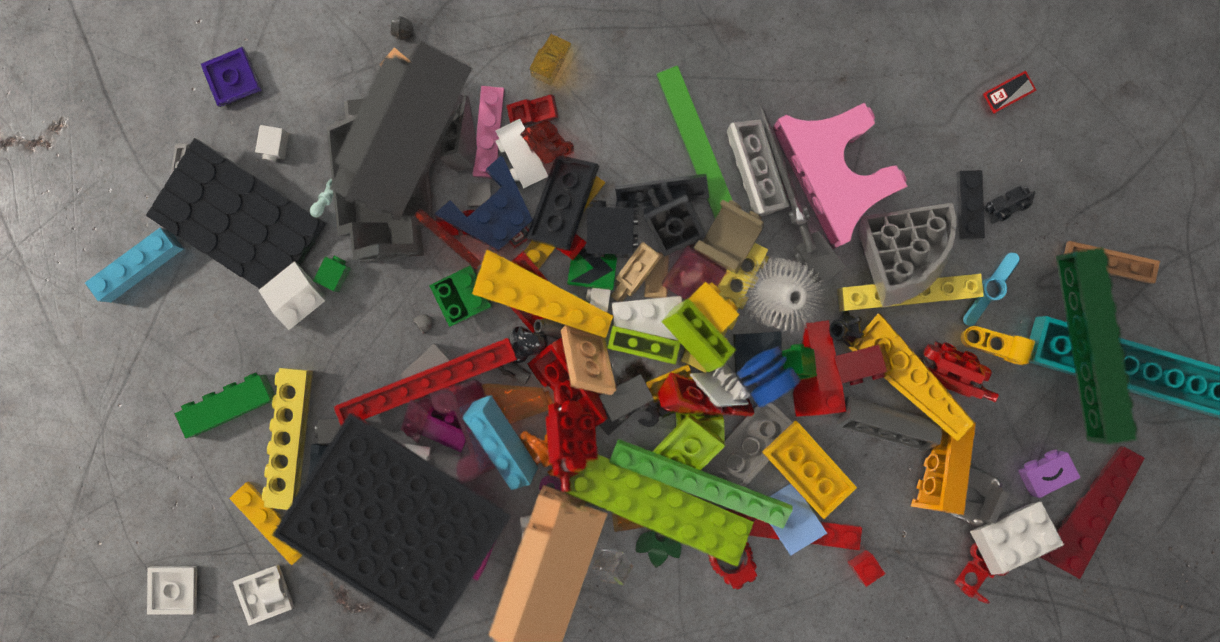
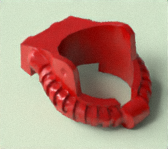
[708,542,758,590]

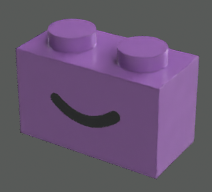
[1018,449,1080,498]

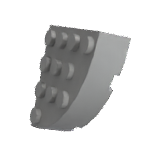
[858,203,956,307]

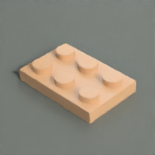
[561,325,616,395]

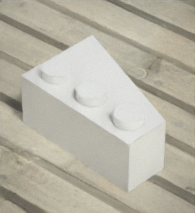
[612,296,682,341]

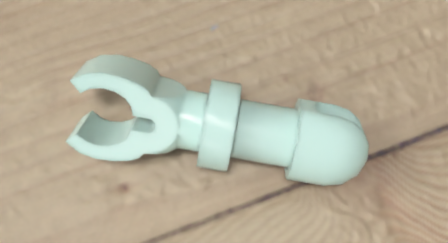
[310,179,334,217]

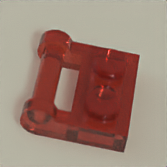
[520,120,574,164]

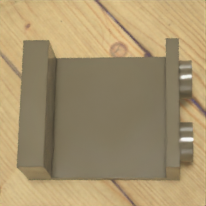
[694,200,765,274]

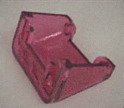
[429,380,496,483]

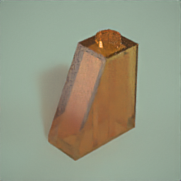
[482,383,553,424]

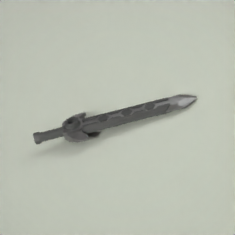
[760,104,817,254]

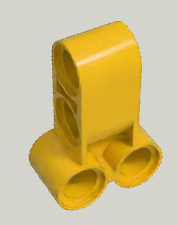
[961,326,1035,365]

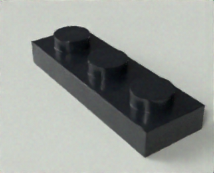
[957,170,985,240]

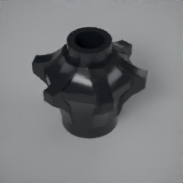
[829,311,864,347]

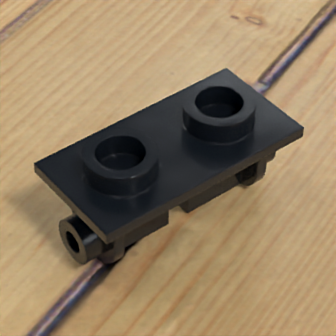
[985,185,1036,224]

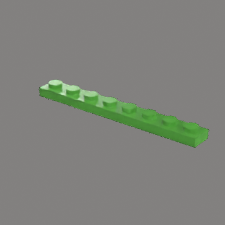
[609,439,793,529]

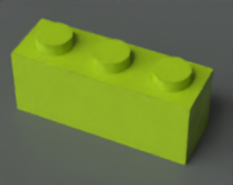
[661,298,736,373]
[607,326,681,365]

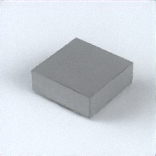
[467,183,491,207]

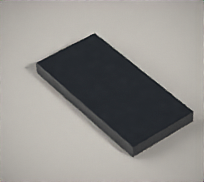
[526,154,600,251]

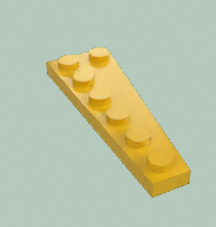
[472,250,613,338]

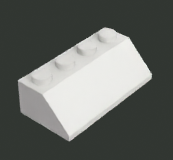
[727,119,789,216]

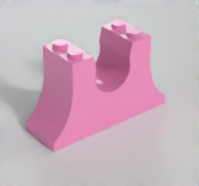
[773,103,907,249]

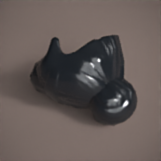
[510,326,548,363]

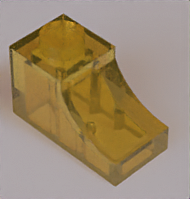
[529,34,571,86]

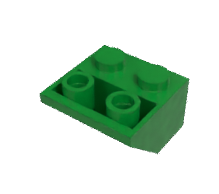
[429,265,494,327]

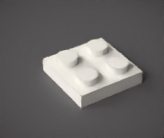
[147,566,197,614]

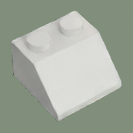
[259,261,326,330]

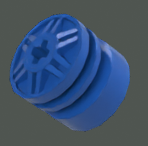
[737,347,801,407]

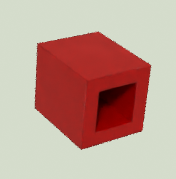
[847,550,885,587]

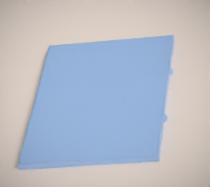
[769,484,827,556]

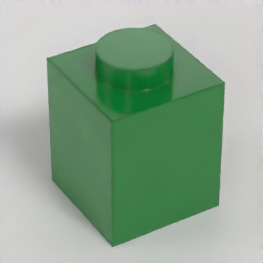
[313,255,351,292]
[782,344,817,380]

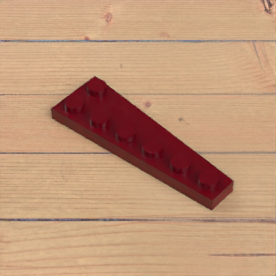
[1040,446,1145,579]

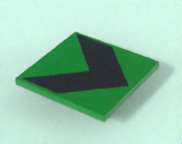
[567,249,617,290]

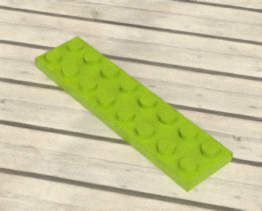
[565,454,754,566]

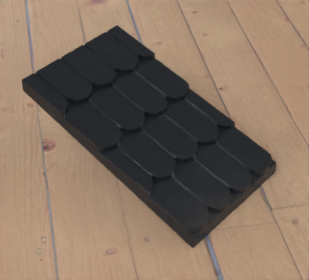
[145,138,327,289]

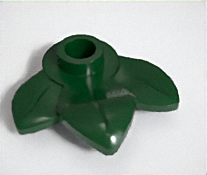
[635,530,682,568]

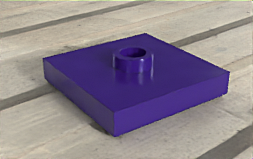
[200,47,262,107]

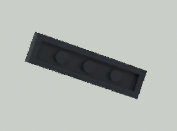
[615,174,709,208]

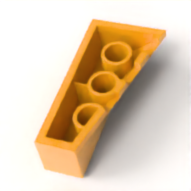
[910,422,976,515]

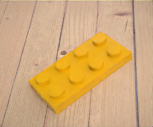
[762,420,857,519]

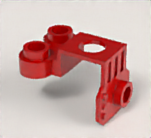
[954,543,1009,604]

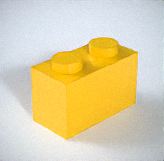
[689,282,739,333]

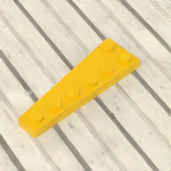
[849,313,975,441]

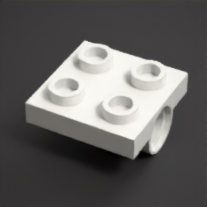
[233,564,294,626]

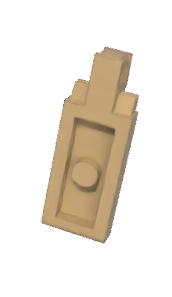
[611,242,662,302]

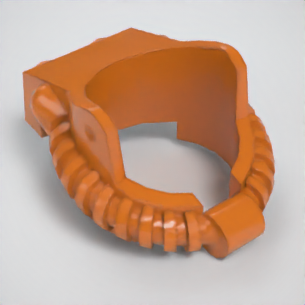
[519,431,556,477]

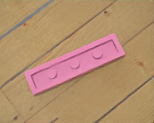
[473,86,505,179]

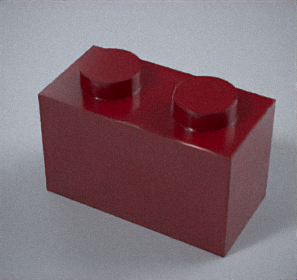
[834,343,892,386]

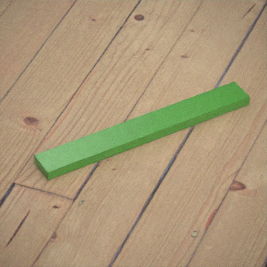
[656,65,733,219]

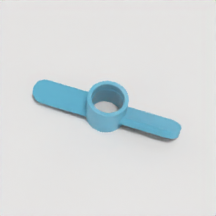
[963,253,1020,326]

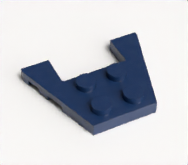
[434,155,533,252]

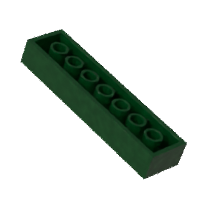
[1056,247,1138,445]

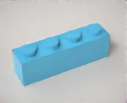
[85,228,184,303]
[463,395,538,490]

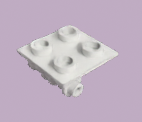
[690,364,750,407]

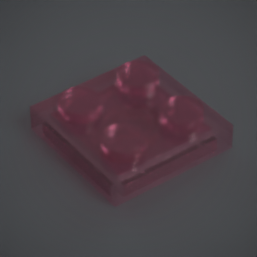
[662,246,726,300]

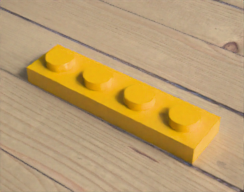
[229,482,303,565]

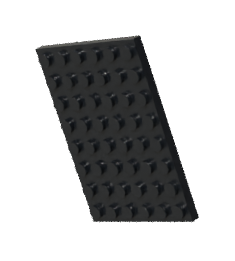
[272,412,512,639]

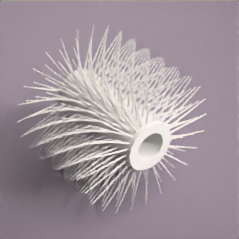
[739,257,824,332]

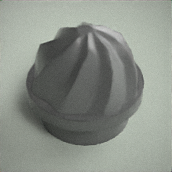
[391,16,413,40]

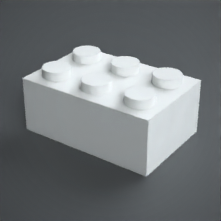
[970,501,1064,575]

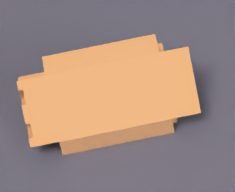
[489,485,608,642]

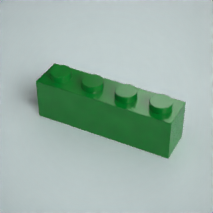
[174,372,275,439]

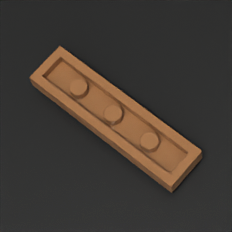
[1064,241,1160,284]

